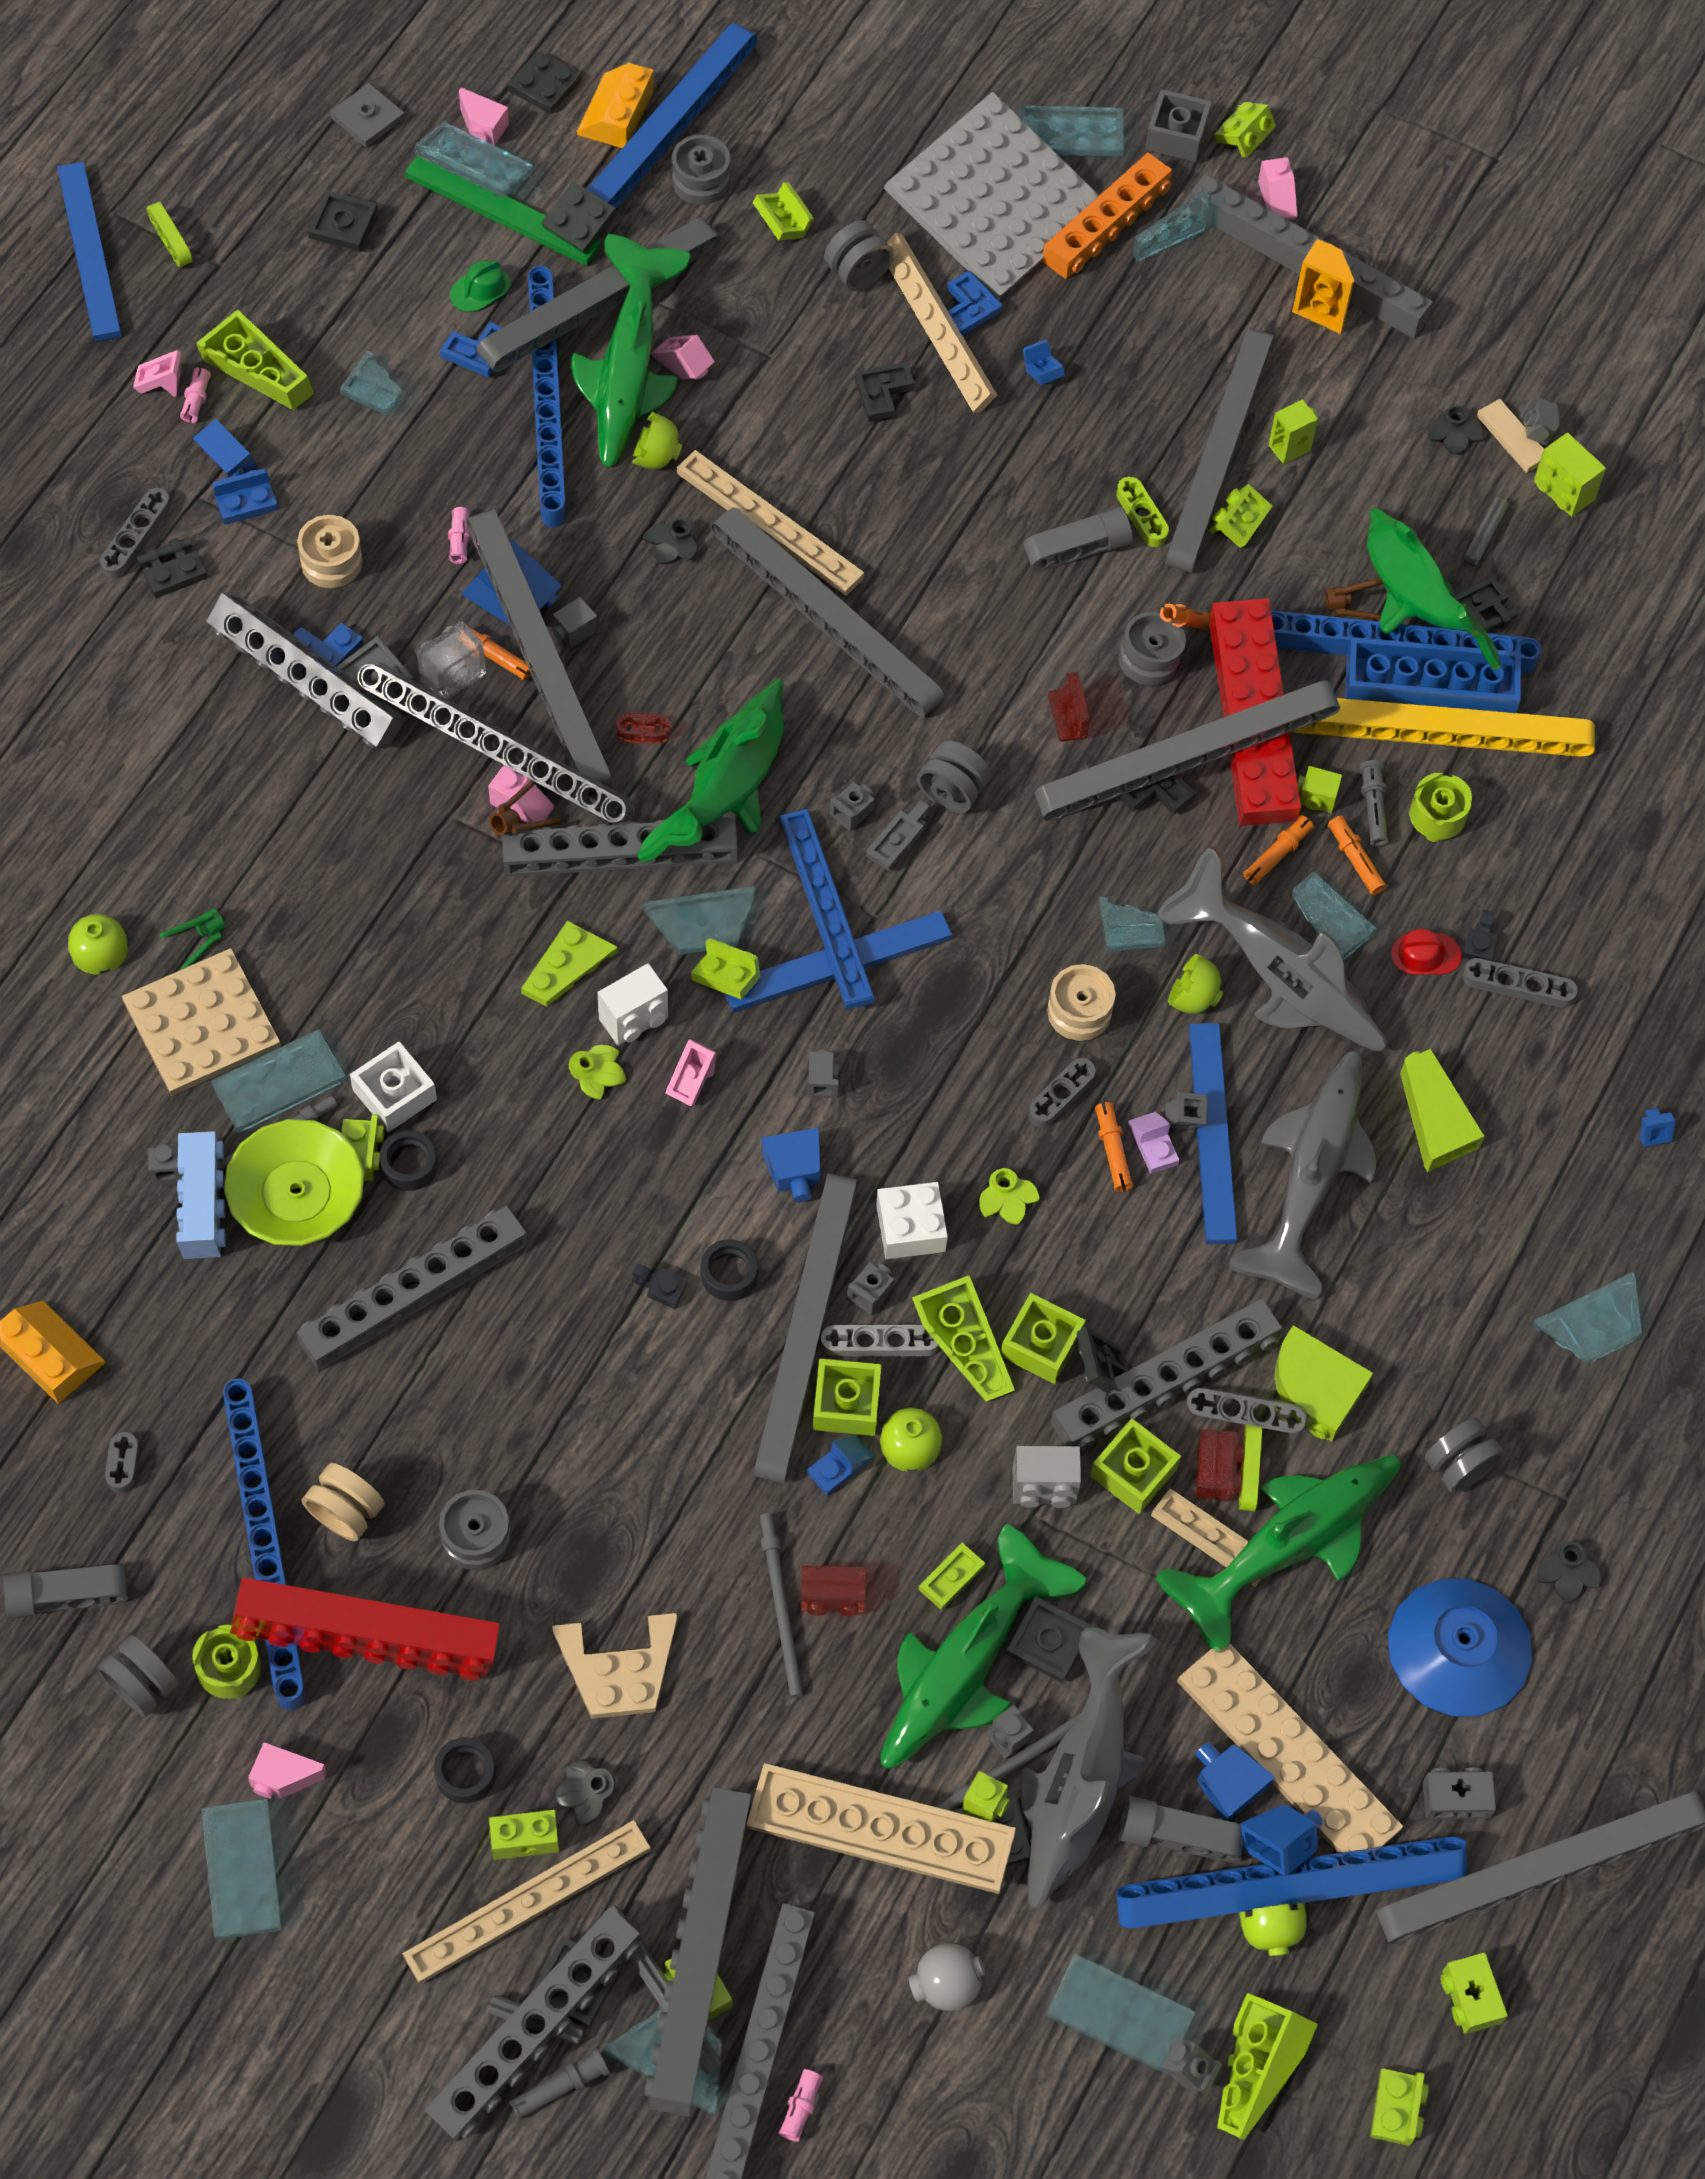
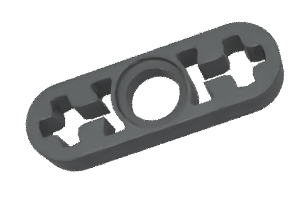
[1028,1058,1096,1127]

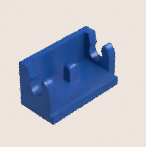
[193,419,257,477]

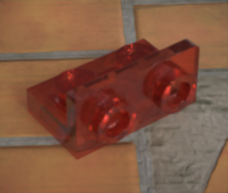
[1048,672,1090,742]

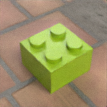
[1534,432,1606,517]
[1001,1293,1086,1384]
[813,1359,881,1436]
[1090,1418,1181,1514]

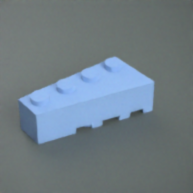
[176,1131,226,1259]

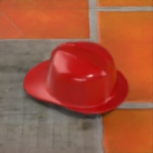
[1391,929,1462,975]

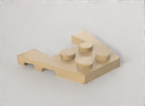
[552,1613,677,1719]

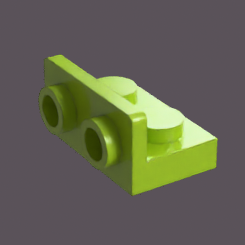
[1209,484,1272,548]
[691,938,761,1000]
[341,1114,385,1181]
[1370,2068,1428,2146]

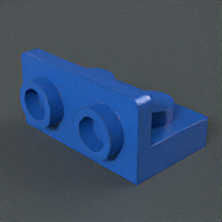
[212,469,278,525]

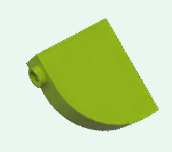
[1275,1325,1373,1442]

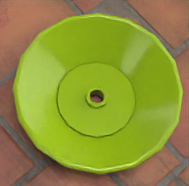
[224,1119,365,1246]

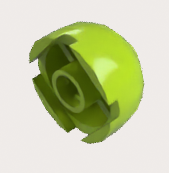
[632,412,682,470]
[68,914,128,975]
[1168,954,1223,1014]
[880,1407,942,1471]
[1239,1903,1307,1956]

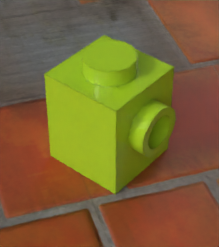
[1298,766,1342,813]
[963,1771,1010,1822]

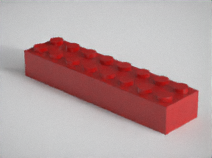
[1209,598,1301,826]
[230,1577,499,1681]

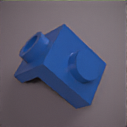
[1023,340,1065,385]

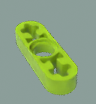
[146,202,193,268]
[1117,477,1169,547]
[1239,1424,1262,1512]

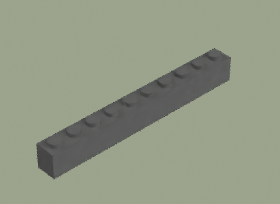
[1188,174,1433,339]
[644,1787,751,2116]
[705,1904,815,2179]

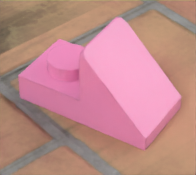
[133,350,181,397]
[665,1039,717,1106]

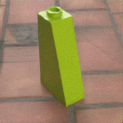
[1400,1049,1484,1172]

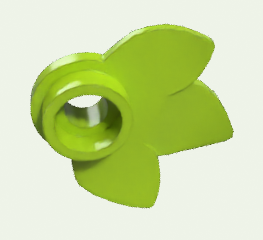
[568,1045,626,1100]
[980,1168,1039,1225]

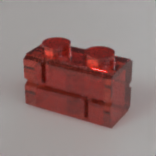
[1195,1429,1244,1502]
[801,1566,866,1617]

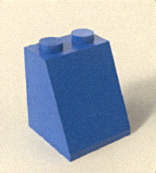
[461,539,562,626]

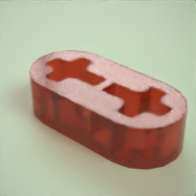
[616,713,671,744]

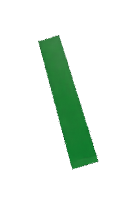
[405,153,601,266]

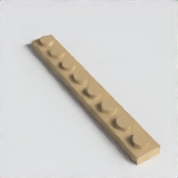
[887,233,997,413]
[677,450,864,596]
[403,1820,650,1985]

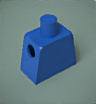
[761,1128,820,1202]
[1195,1741,1275,1822]
[1241,1805,1323,1876]

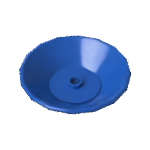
[1388,1579,1533,1716]

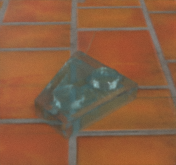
[340,350,402,416]
[1098,897,1165,952]

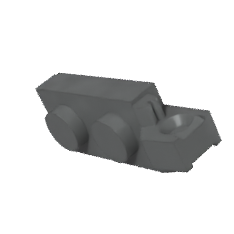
[866,800,930,872]

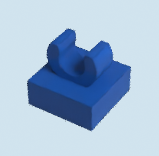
[1640,1108,1675,1147]

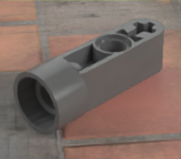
[1023,506,1133,571]
[3,1565,128,1619]
[1118,1796,1243,1863]

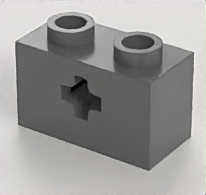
[1423,1767,1496,1820]

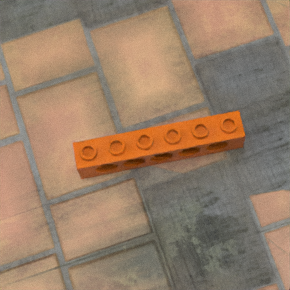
[1042,153,1172,279]

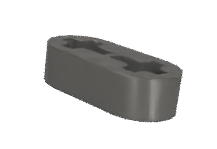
[105,1432,140,1493]

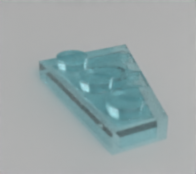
[1133,189,1211,262]
[1292,871,1376,960]

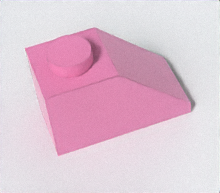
[459,88,509,147]
[1258,157,1297,220]
[651,335,714,380]
[488,765,554,829]
[248,1743,327,1799]

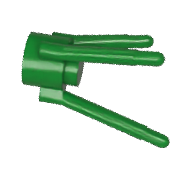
[160,908,225,970]

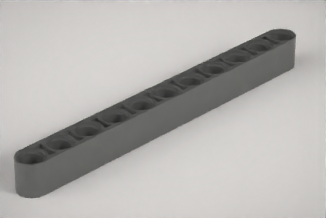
[476,217,720,372]
[1165,328,1274,573]
[711,507,945,717]
[466,509,612,793]
[358,664,635,823]
[1034,681,1340,821]
[754,1173,858,1484]
[1376,1791,1705,1944]

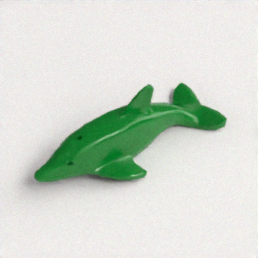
[571,234,690,467]
[1367,507,1502,671]
[637,678,784,863]
[1156,1455,1401,1653]
[880,1524,1086,1769]

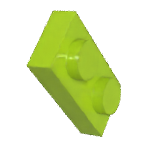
[919,1543,985,1610]

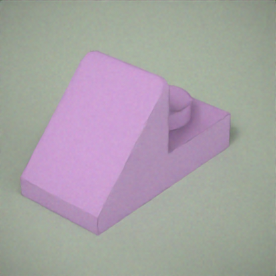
[1128,1112,1179,1174]

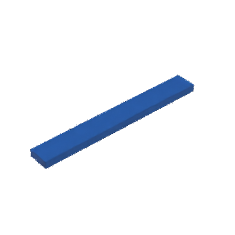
[57,162,122,342]
[780,809,875,1010]
[724,911,952,1013]
[1188,1023,1237,1244]

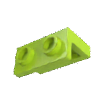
[1214,102,1276,158]
[753,182,813,240]

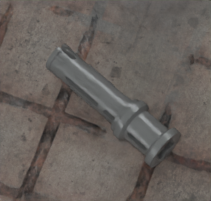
[1359,760,1388,847]
[509,2047,610,2120]

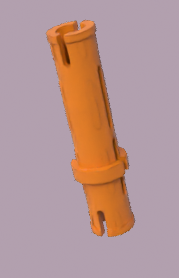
[1160,604,1210,631]
[454,623,531,681]
[1243,815,1314,886]
[1327,815,1387,896]
[1095,1102,1134,1192]

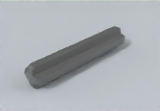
[1464,497,1508,566]
[488,1995,584,2045]

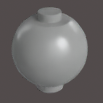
[909,1943,985,2011]

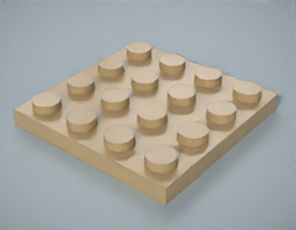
[122,948,281,1096]

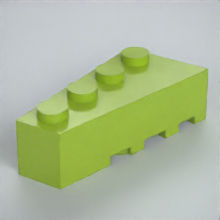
[196,310,314,410]

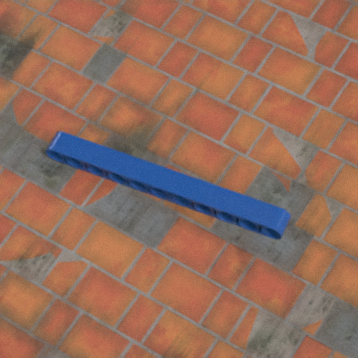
[587,22,758,209]
[528,266,566,527]
[1271,610,1542,674]
[223,1379,306,1710]
[1116,1837,1468,1928]

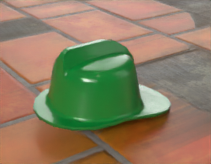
[450,260,511,312]

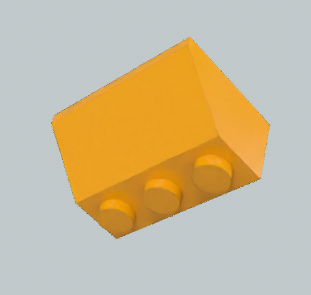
[577,63,654,148]
[1292,239,1354,334]
[0,1301,105,1404]

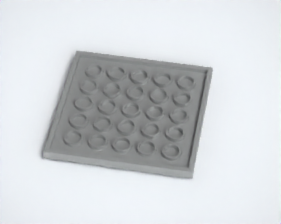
[884,92,1099,300]

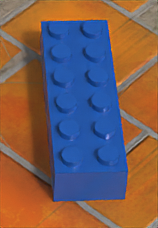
[1345,637,1521,713]

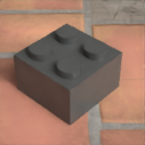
[1145,89,1212,162]

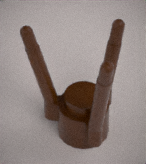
[1325,579,1382,620]
[489,781,561,835]

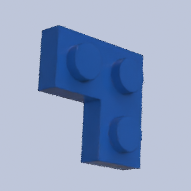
[947,271,1003,336]
[440,322,503,378]
[283,623,364,666]

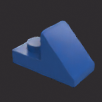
[807,1434,875,1496]

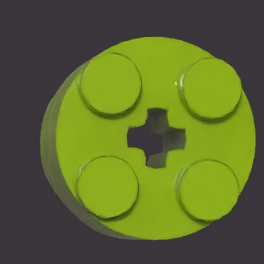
[1409,773,1472,842]
[192,1625,262,1699]

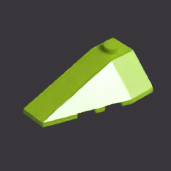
[912,1275,1015,1402]
[1217,1993,1318,2140]

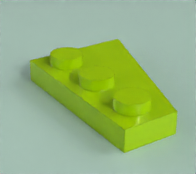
[521,921,618,1007]

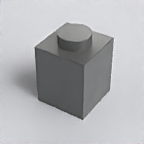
[552,597,598,649]

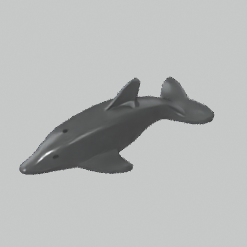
[1158,846,1387,1051]
[1228,1051,1376,1300]
[1021,1627,1157,1909]

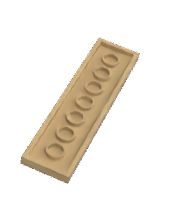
[1177,1644,1403,1853]
[746,1763,1016,1894]

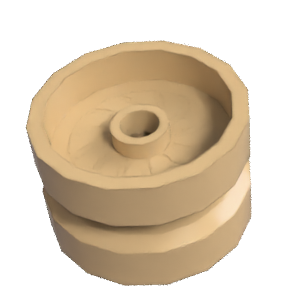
[297,515,363,588]
[1047,964,1116,1041]
[301,1463,384,1541]

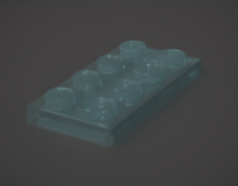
[1017,105,1124,157]
[414,121,533,198]
[211,1029,346,1133]
[201,1798,282,1940]
[1046,1953,1195,2075]

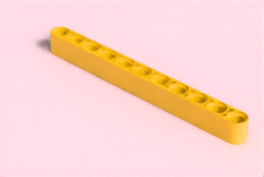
[1291,698,1595,757]

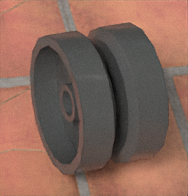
[672,135,730,205]
[824,220,894,291]
[1118,612,1186,686]
[916,740,991,813]
[1424,1417,1506,1494]
[439,1490,511,1570]
[96,1635,179,1718]

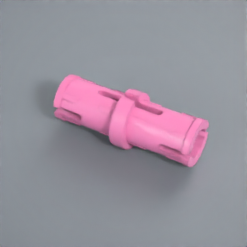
[180,368,211,423]
[448,507,471,564]
[779,2069,823,2142]

